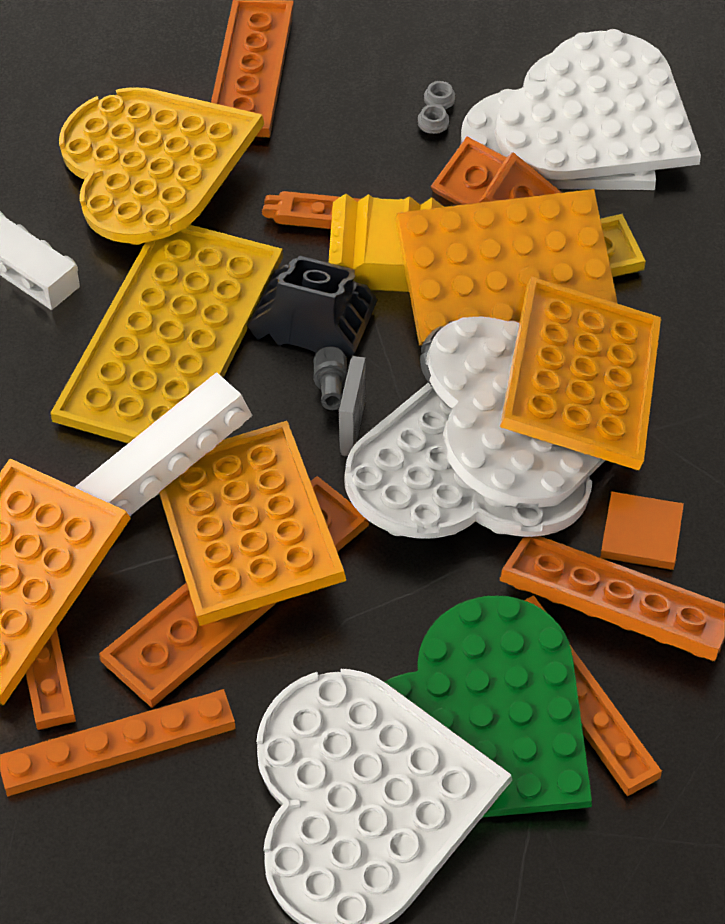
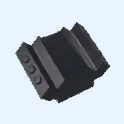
[247,256,378,358]

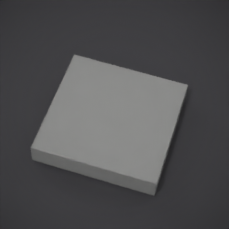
[339,356,366,456]

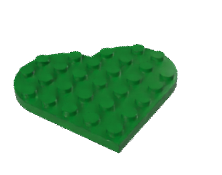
[385,595,592,817]

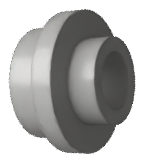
[424,81,455,109]
[418,104,449,134]

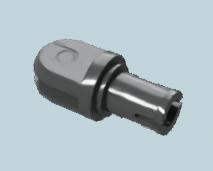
[314,347,348,410]

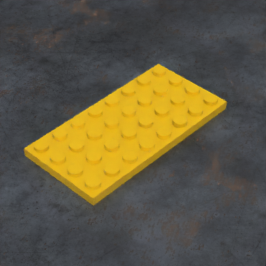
[50,225,283,443]

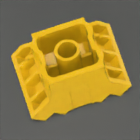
[329,194,444,292]

